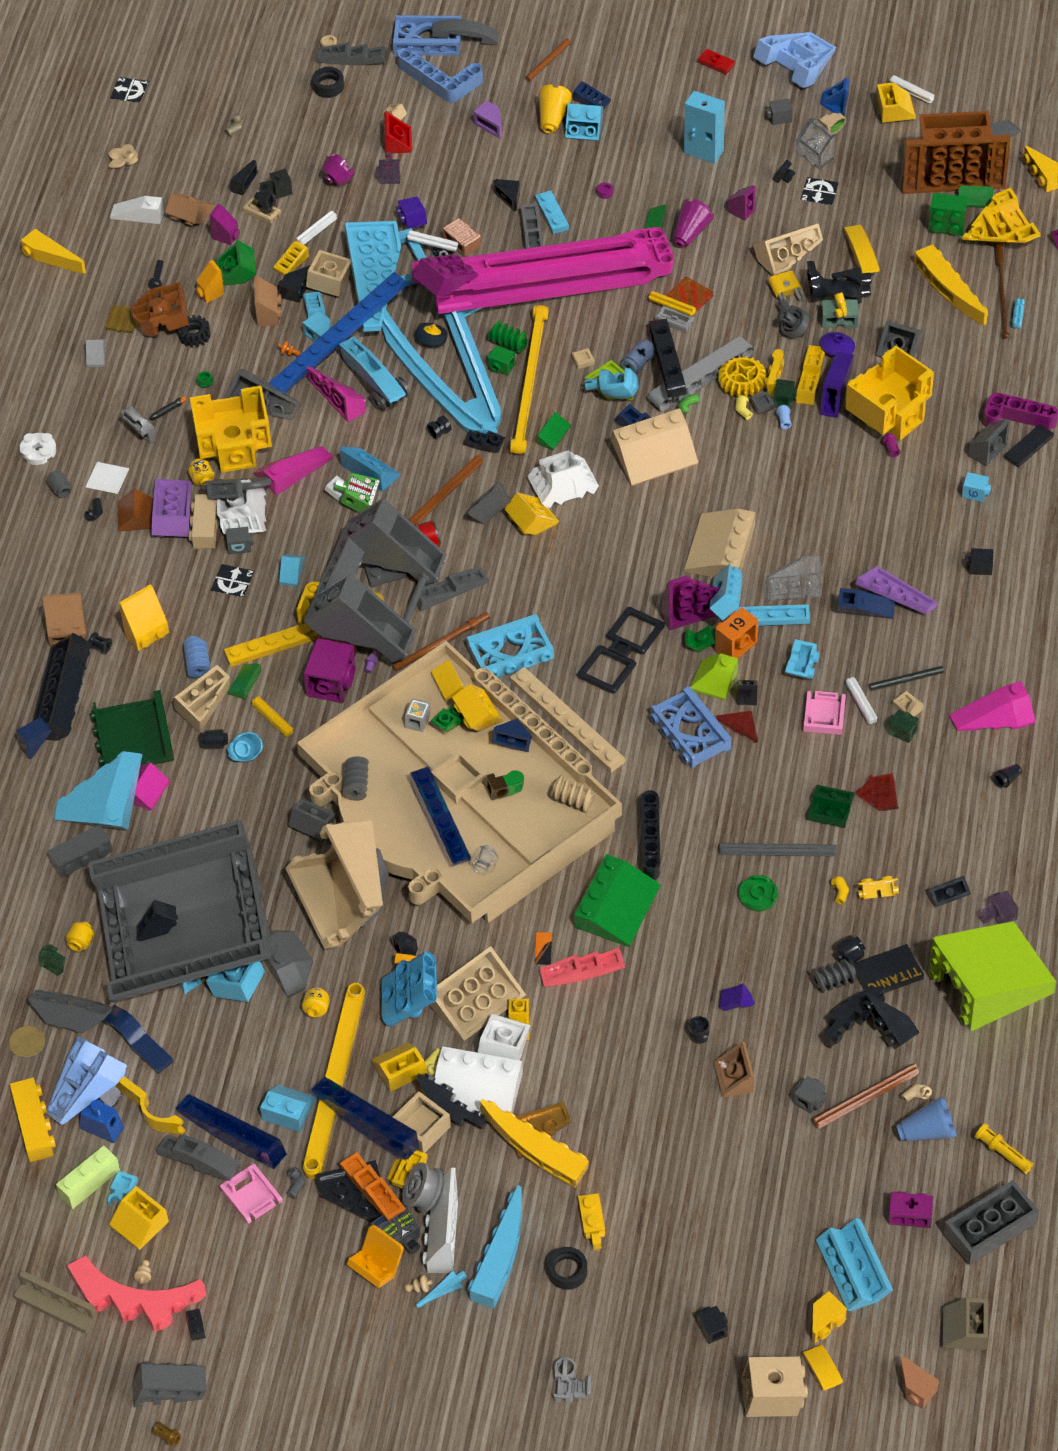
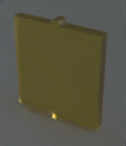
[104,305,136,334]

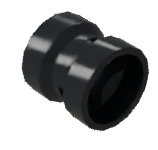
[427,415,452,439]
[689,1016,709,1044]

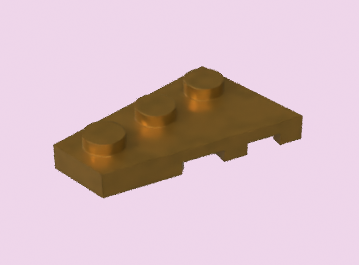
[515,1101,571,1159]

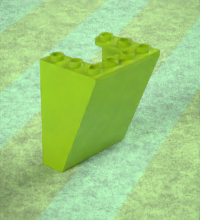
[928,921,1056,1032]

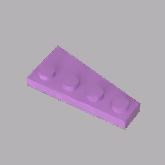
[856,566,938,614]

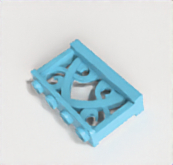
[466,614,554,677]

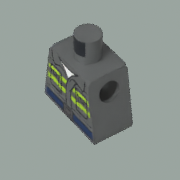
[371,1202,420,1254]

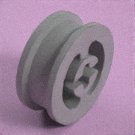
[402,1162,443,1213]

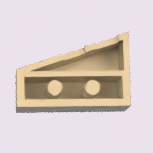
[174,665,230,733]

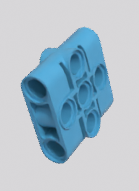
[382,951,437,1027]

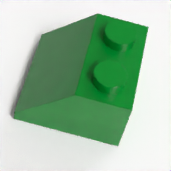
[216,240,256,286]

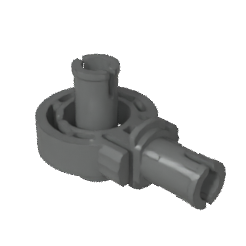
[777,299,809,338]

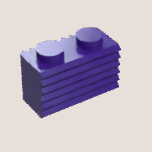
[396,196,427,229]

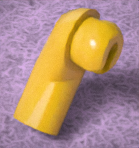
[834,292,847,318]

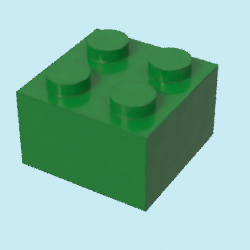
[928,193,968,236]

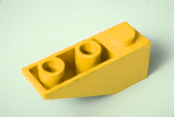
[1022,146,1058,192]

